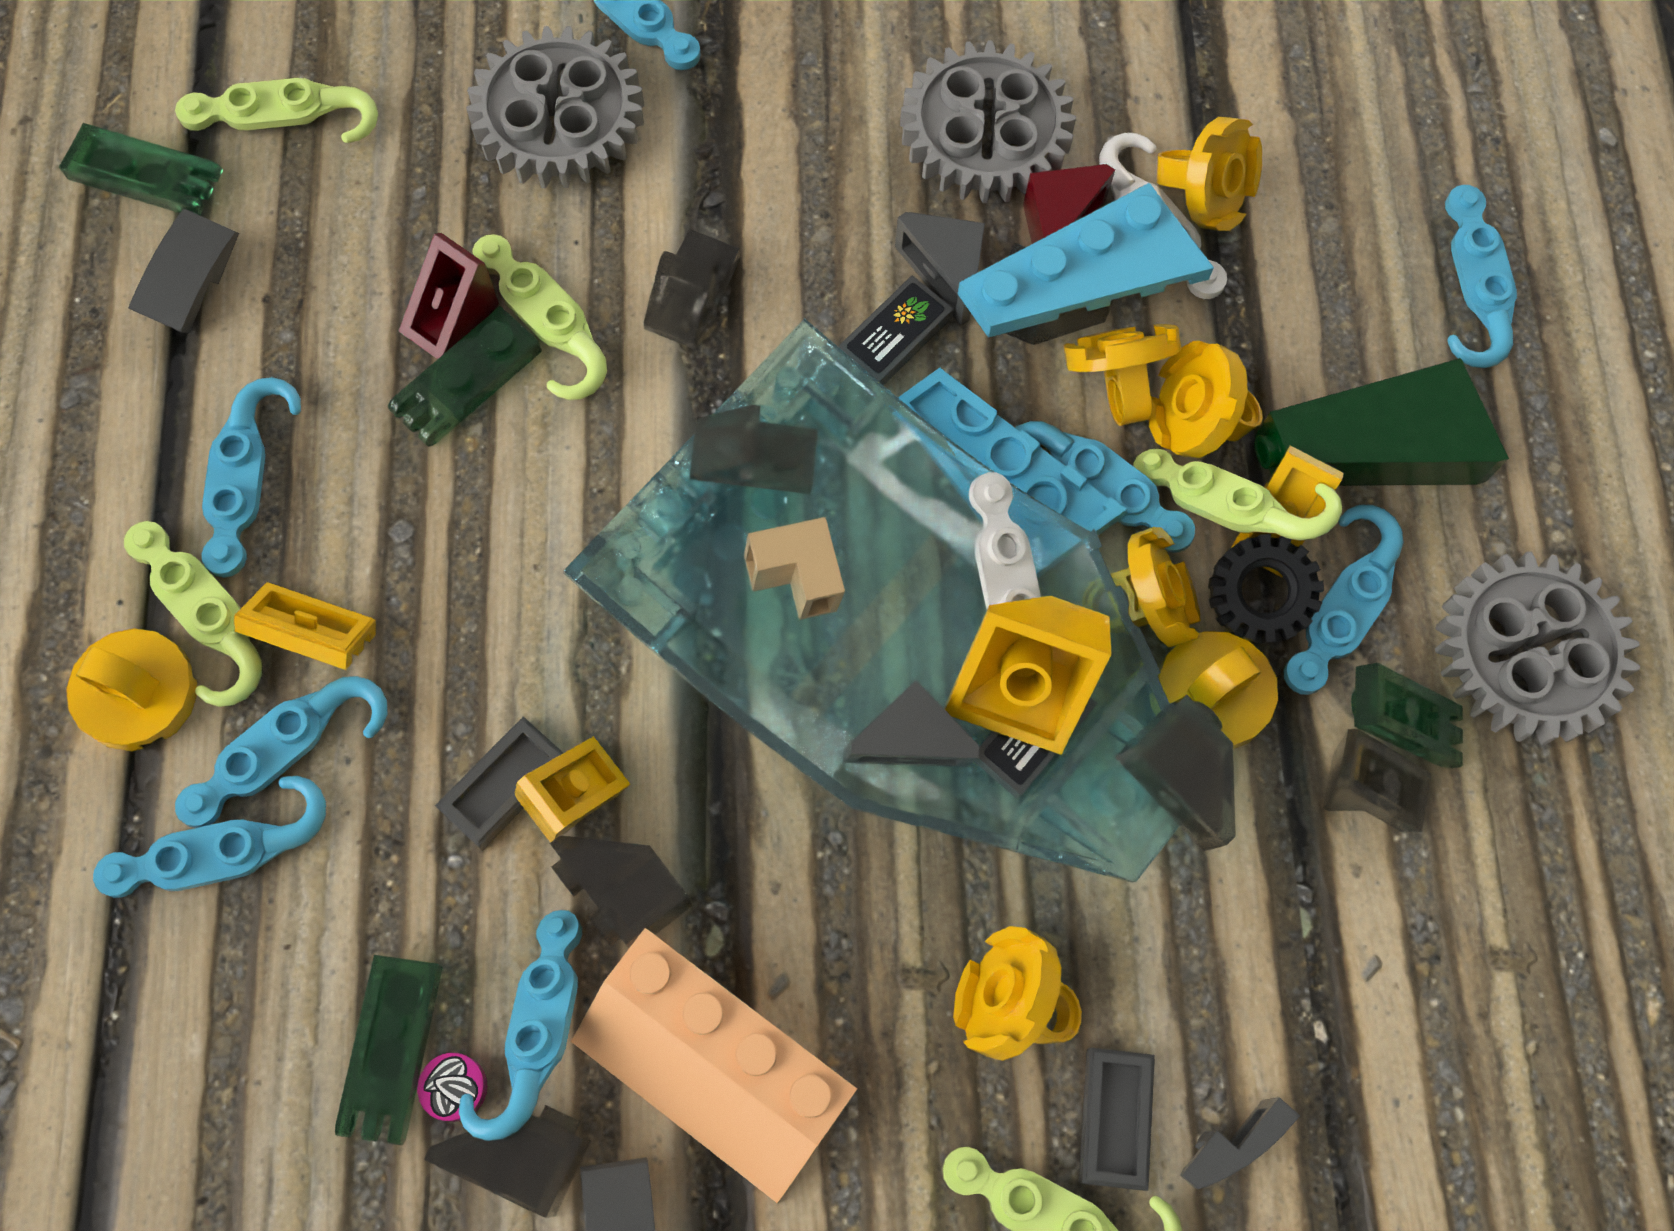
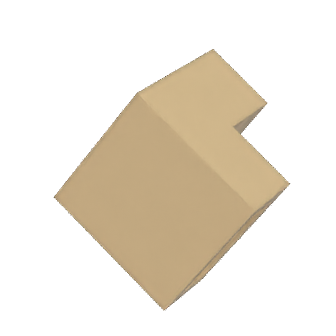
[744,517,845,620]

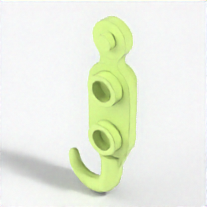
[175,78,378,143]
[472,234,607,400]
[1133,449,1342,541]
[124,521,262,707]
[942,1147,1182,1231]

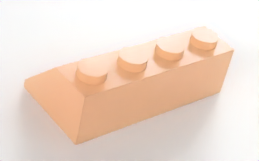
[571,928,857,1203]

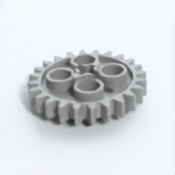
[466,26,644,188]
[900,40,1076,203]
[1435,552,1640,745]

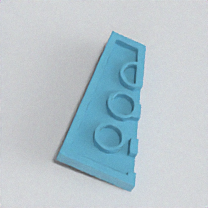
[958,183,1214,338]
[894,368,1127,580]

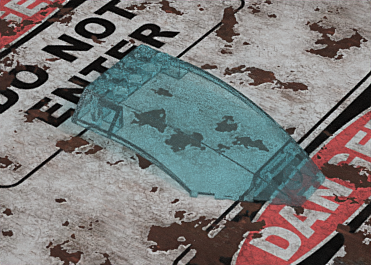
[563,318,1212,883]

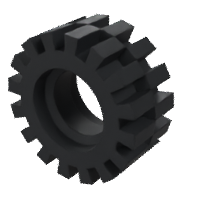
[1208,534,1324,644]

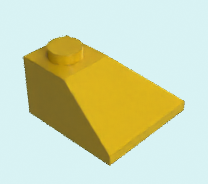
[944,596,1111,755]

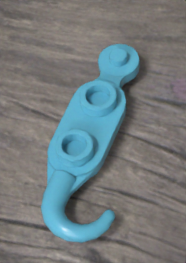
[594,0,701,70]
[1445,185,1517,368]
[201,377,301,578]
[1015,421,1195,553]
[1284,505,1404,695]
[175,676,388,828]
[93,776,326,898]
[459,910,582,1141]

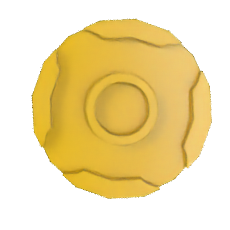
[1157,117,1262,231]
[1063,324,1181,426]
[1149,341,1263,458]
[1085,527,1201,647]
[66,628,198,751]
[1155,631,1278,751]
[953,926,1082,1061]

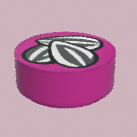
[417,1053,488,1122]

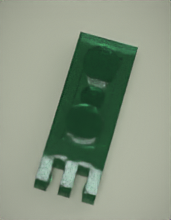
[59,123,223,216]
[388,306,542,447]
[1351,663,1463,768]
[335,955,443,1146]

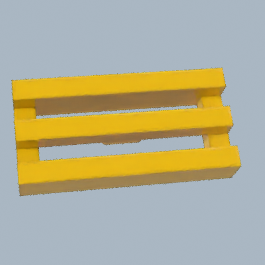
[234,582,376,670]

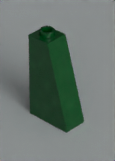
[1255,358,1509,486]

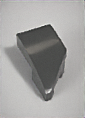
[1180,1097,1300,1189]

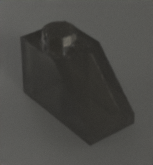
[1114,695,1236,851]
[424,1105,591,1218]

